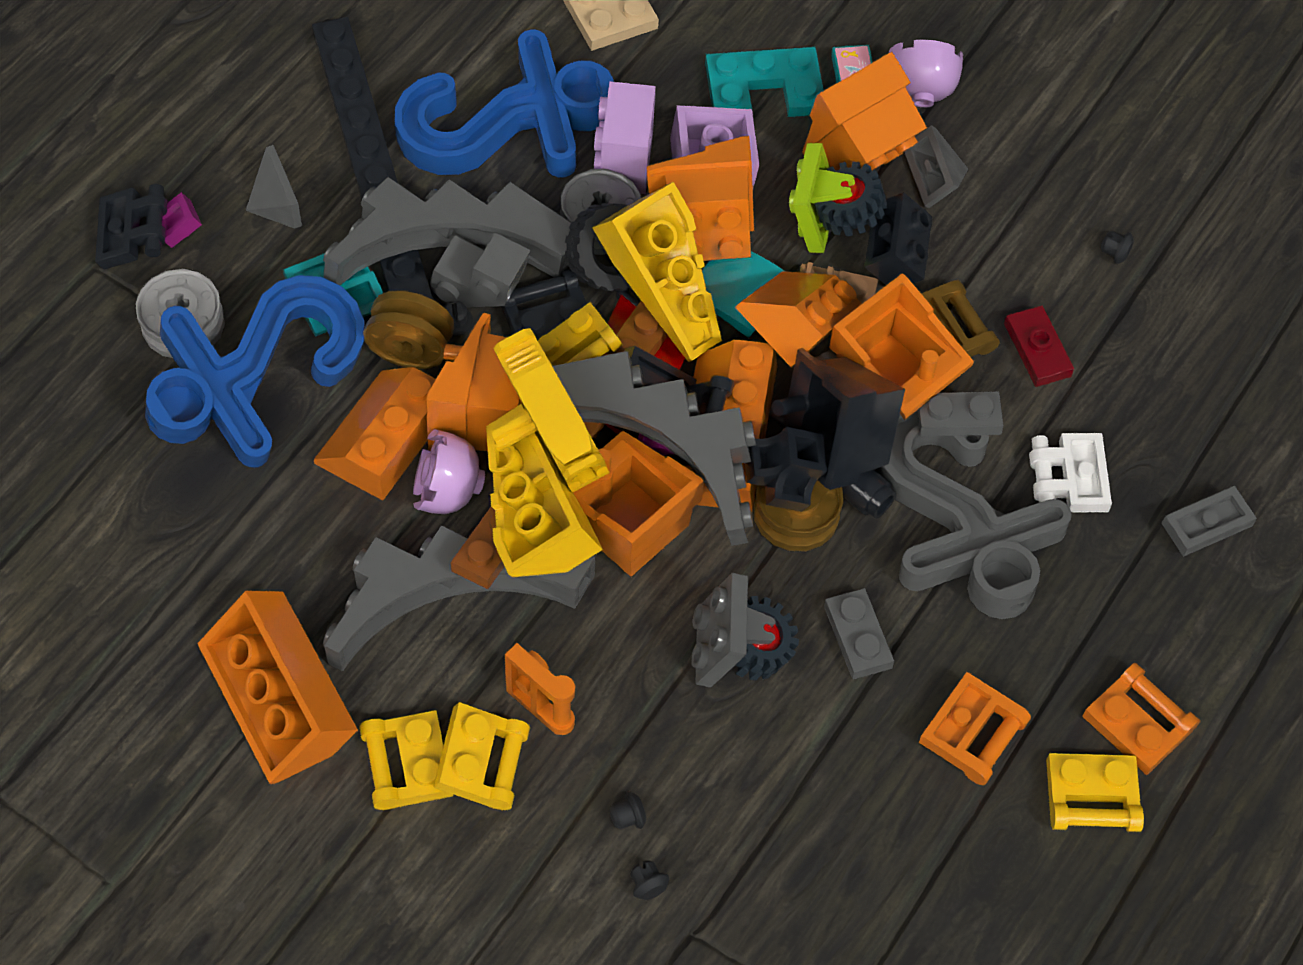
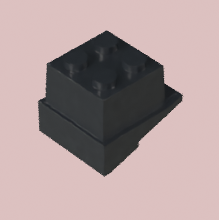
[772,348,905,490]

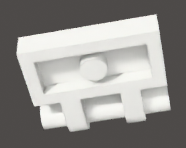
[1029,433,1112,512]

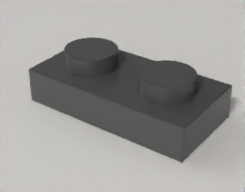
[917,392,1003,437]
[1162,486,1257,557]
[824,588,894,680]

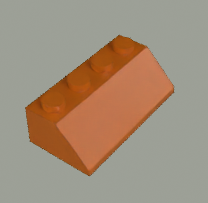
[685,340,777,512]
[197,591,358,784]

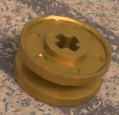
[363,291,454,369]
[754,480,843,551]

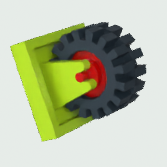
[789,143,887,253]

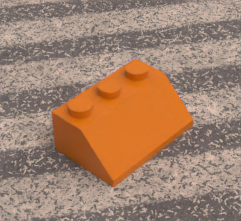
[735,271,862,367]
[314,367,436,501]

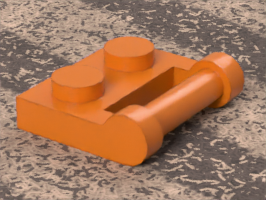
[505,643,575,735]
[1082,663,1201,775]
[919,672,1031,785]

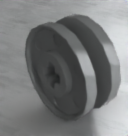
[560,169,641,255]

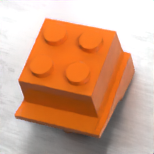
[802,52,927,171]
[647,136,754,261]
[829,273,974,420]
[426,313,524,451]
[573,431,704,577]

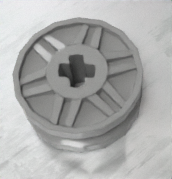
[135,269,225,358]

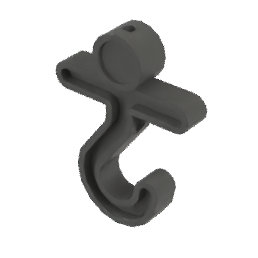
[877,411,1071,619]

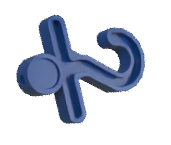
[395,30,613,177]
[145,275,364,468]

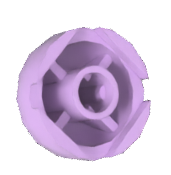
[889,40,963,107]
[413,429,485,514]

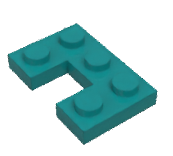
[705,47,824,117]

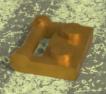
[921,280,1000,357]

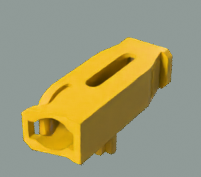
[489,328,609,493]

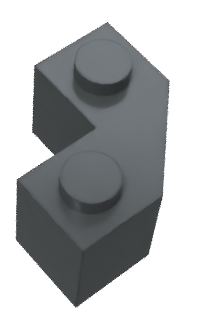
[430,233,530,308]

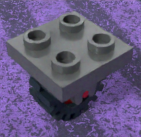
[691,573,799,687]

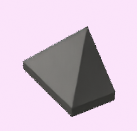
[905,125,968,208]
[246,145,302,229]

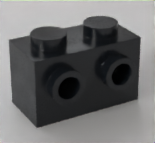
[865,192,932,285]

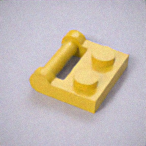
[538,302,623,366]
[434,702,530,810]
[359,710,453,810]
[1046,753,1144,832]

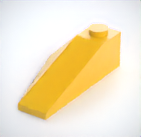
[592,182,722,362]
[486,404,603,577]

